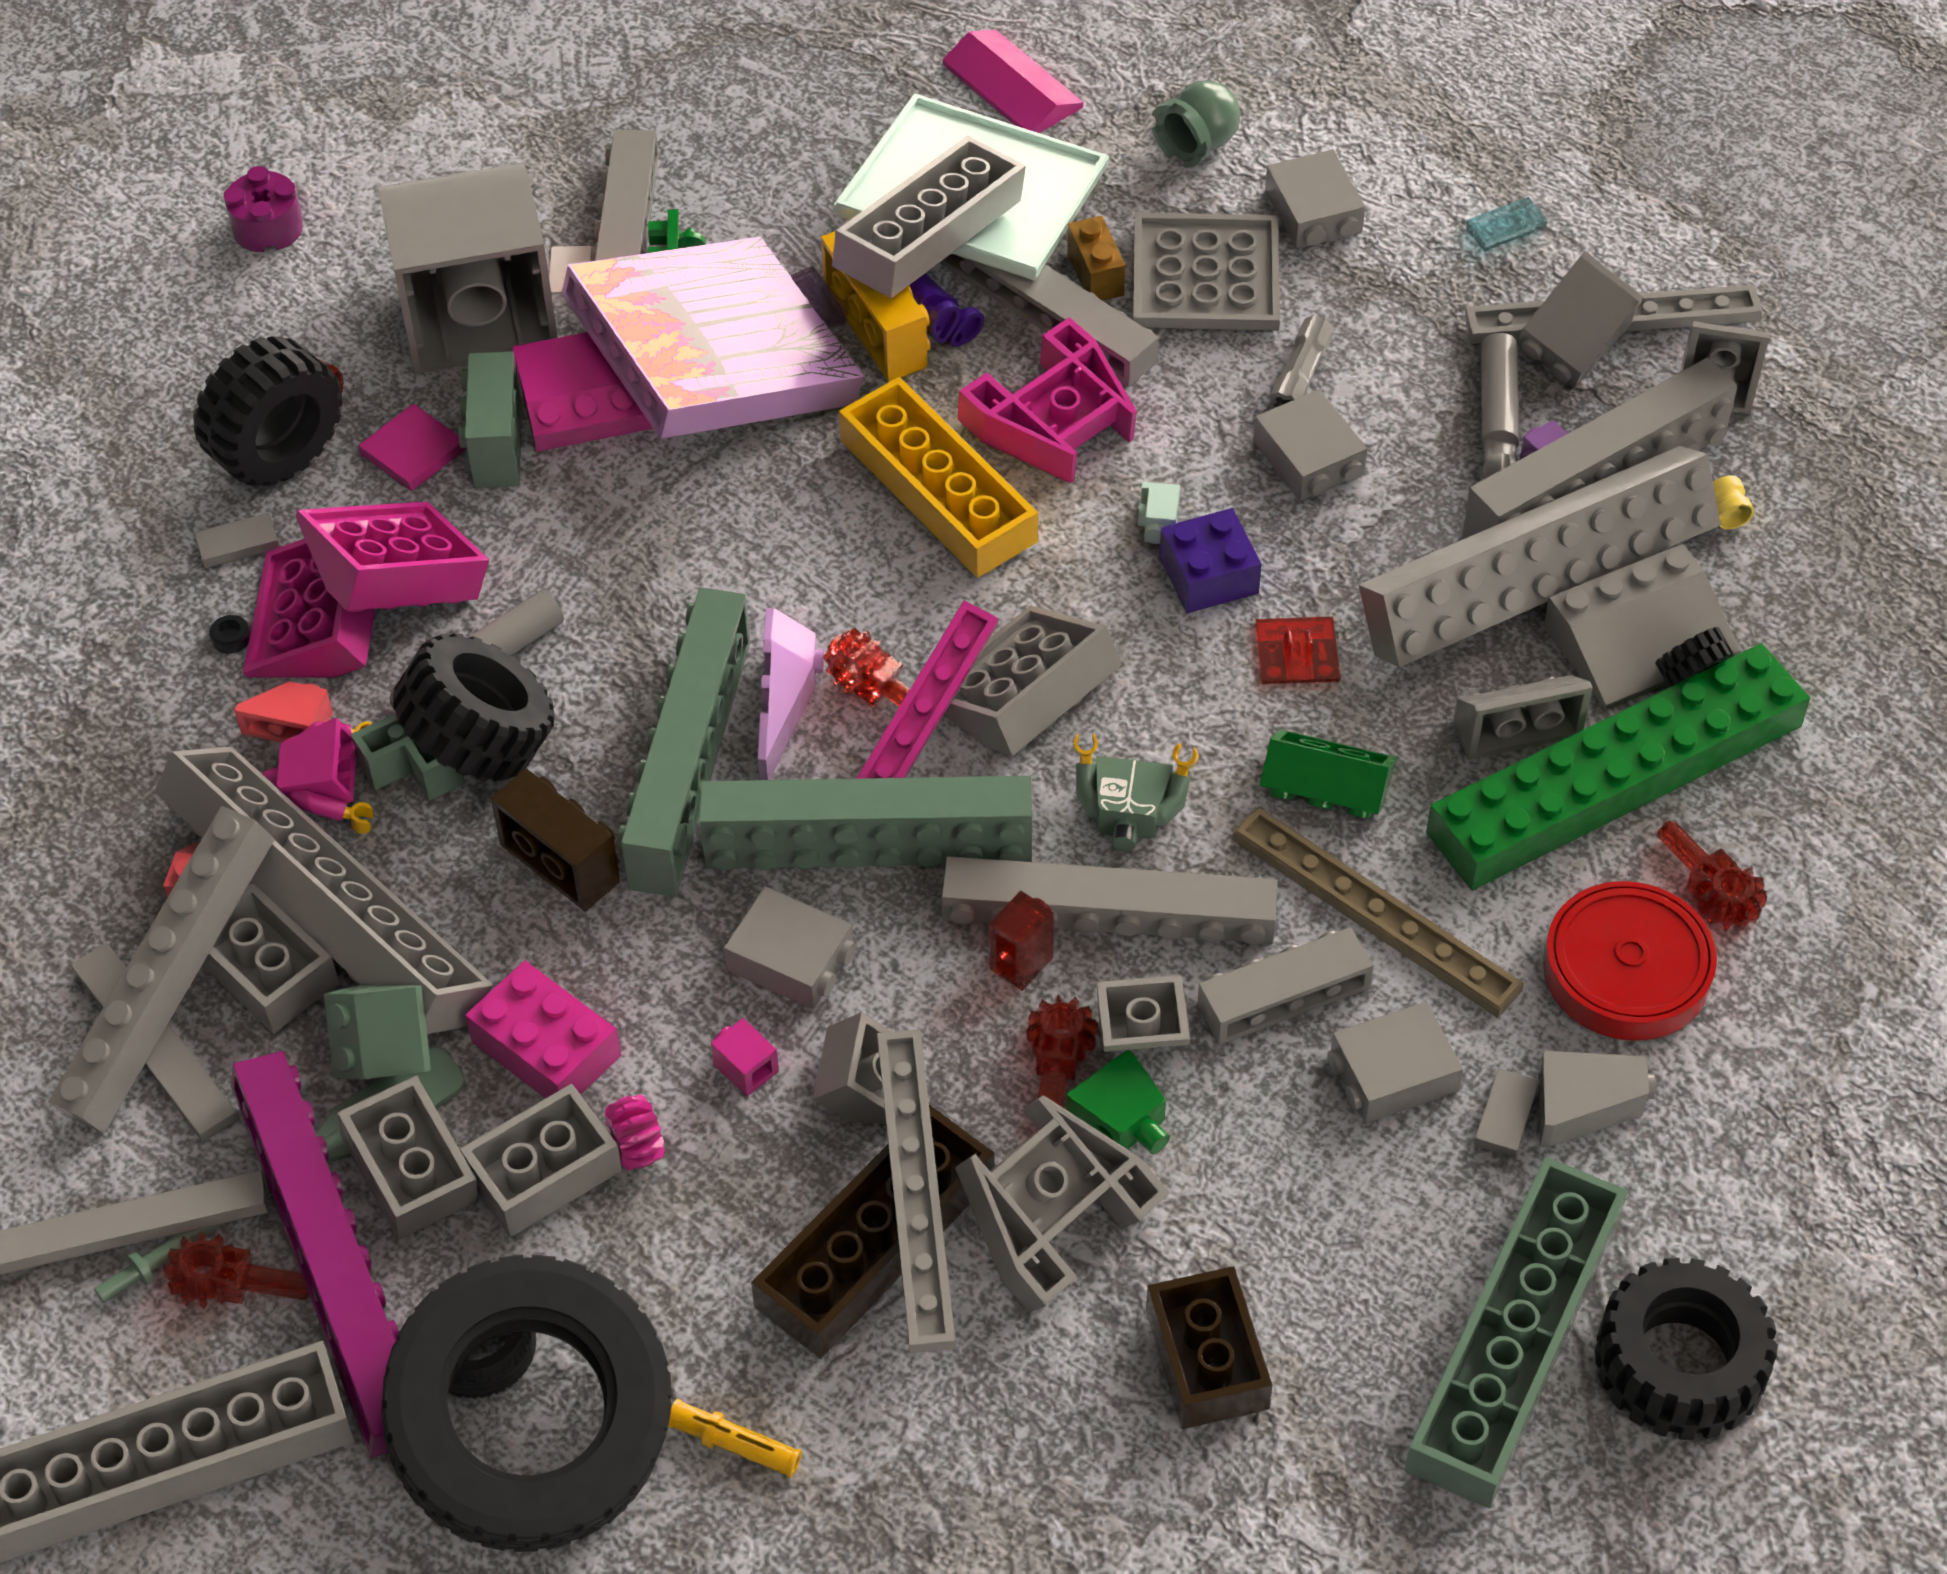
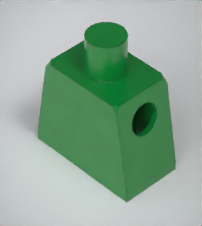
[1066,1050,1170,1155]

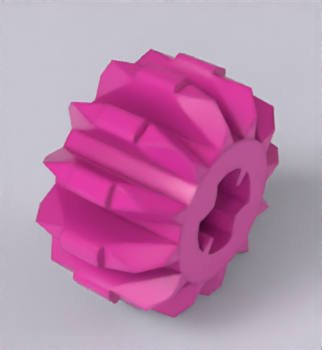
[604,1094,665,1170]

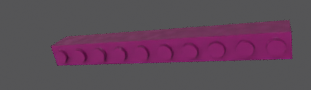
[231,1051,399,1458]

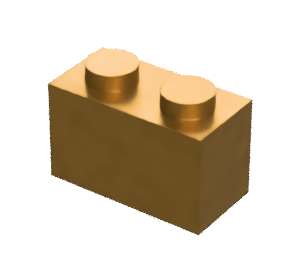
[1067,215,1125,301]

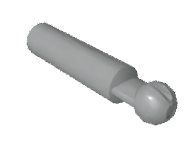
[1481,333,1519,479]
[389,590,564,711]

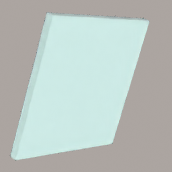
[833,94,1109,281]

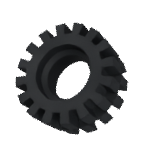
[1655,627,1734,688]

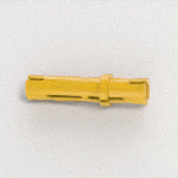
[668,1399,802,1478]

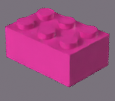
[465,960,622,1099]

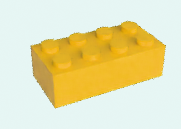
[821,231,931,382]

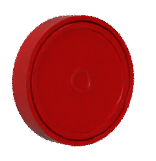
[1543,881,1717,1041]

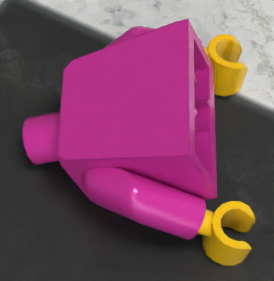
[262,718,373,834]

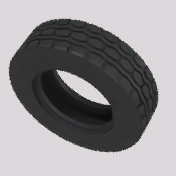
[382,1254,672,1552]

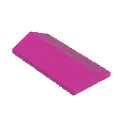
[943,29,1084,133]

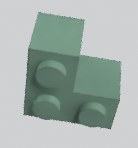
[351,713,465,801]

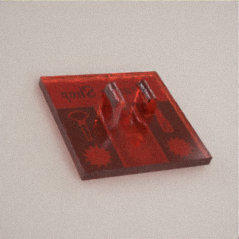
[1255,616,1341,684]

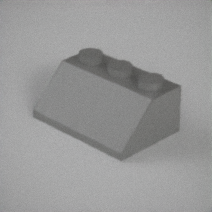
[1453,675,1593,760]

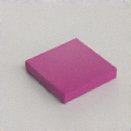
[358,403,466,492]

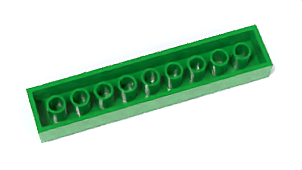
[1426,643,1811,891]

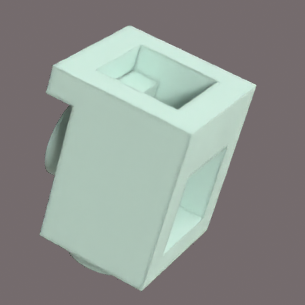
[1138,482,1180,544]

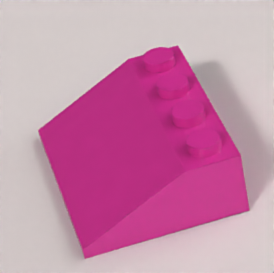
[512,332,654,452]
[296,502,489,612]
[243,538,375,677]

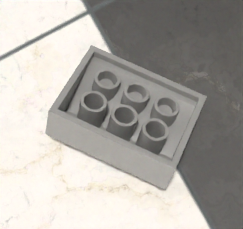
[1543,544,1740,710]
[944,605,1122,756]

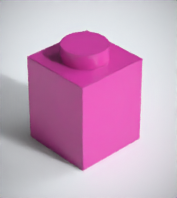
[711,1018,779,1097]

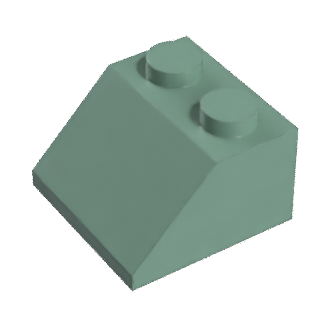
[324,984,431,1079]

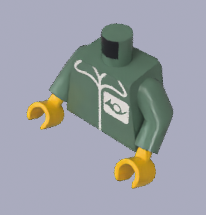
[1073,734,1199,851]

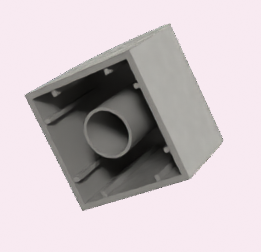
[378,162,558,374]

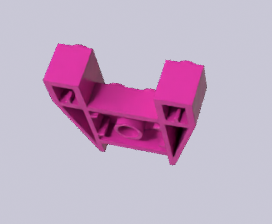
[957,317,1137,483]

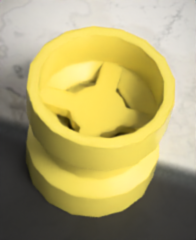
[1713,476,1754,530]

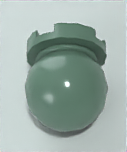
[1152,80,1241,168]

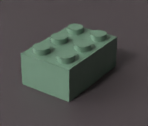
[459,351,522,488]

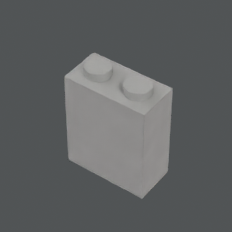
[1265,149,1365,249]
[1253,389,1368,501]
[724,886,857,1009]
[1327,1001,1463,1124]

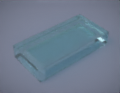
[1466,197,1547,252]

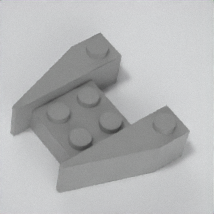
[955,1095,1170,1313]

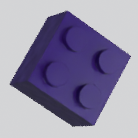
[1159,508,1262,614]

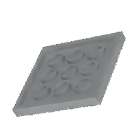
[1133,212,1280,331]

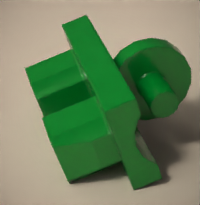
[648,209,706,253]

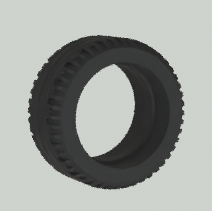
[433,1288,536,1399]

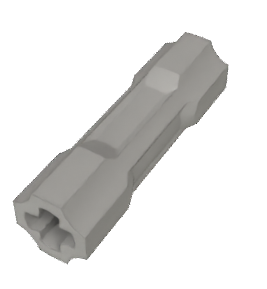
[1269,315,1334,409]

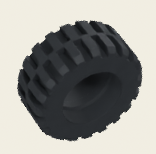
[193,336,342,486]
[393,633,555,782]
[1595,1257,1778,1440]

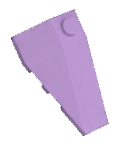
[758,608,824,780]

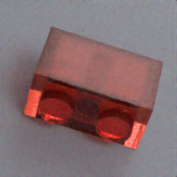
[989,890,1054,991]

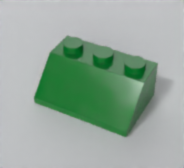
[1259,729,1397,818]

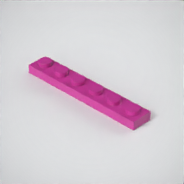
[856,600,999,779]

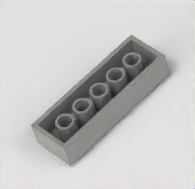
[832,135,1026,298]

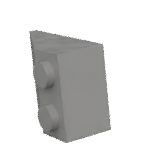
[1680,321,1770,415]

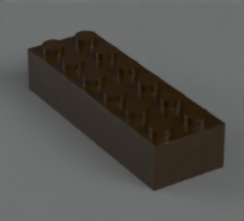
[751,1104,995,1359]

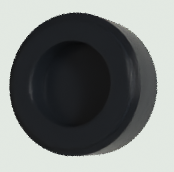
[209,615,250,654]

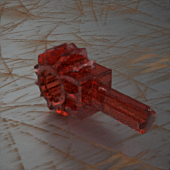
[823,628,910,707]
[1657,820,1767,932]
[1026,994,1098,1107]
[164,1231,309,1309]

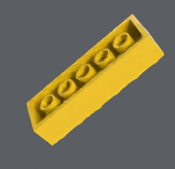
[839,377,1038,579]

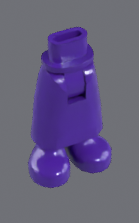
[909,273,984,347]

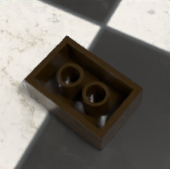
[491,768,620,912]
[1146,1266,1273,1429]

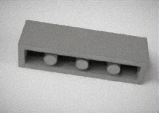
[1197,927,1374,1045]

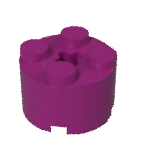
[223,166,303,252]

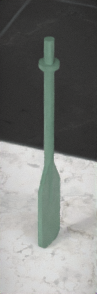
[94,1047,465,1303]

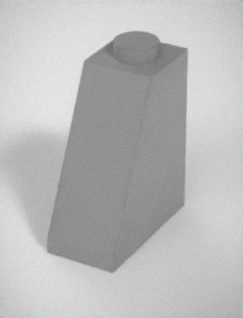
[1538,1050,1656,1147]

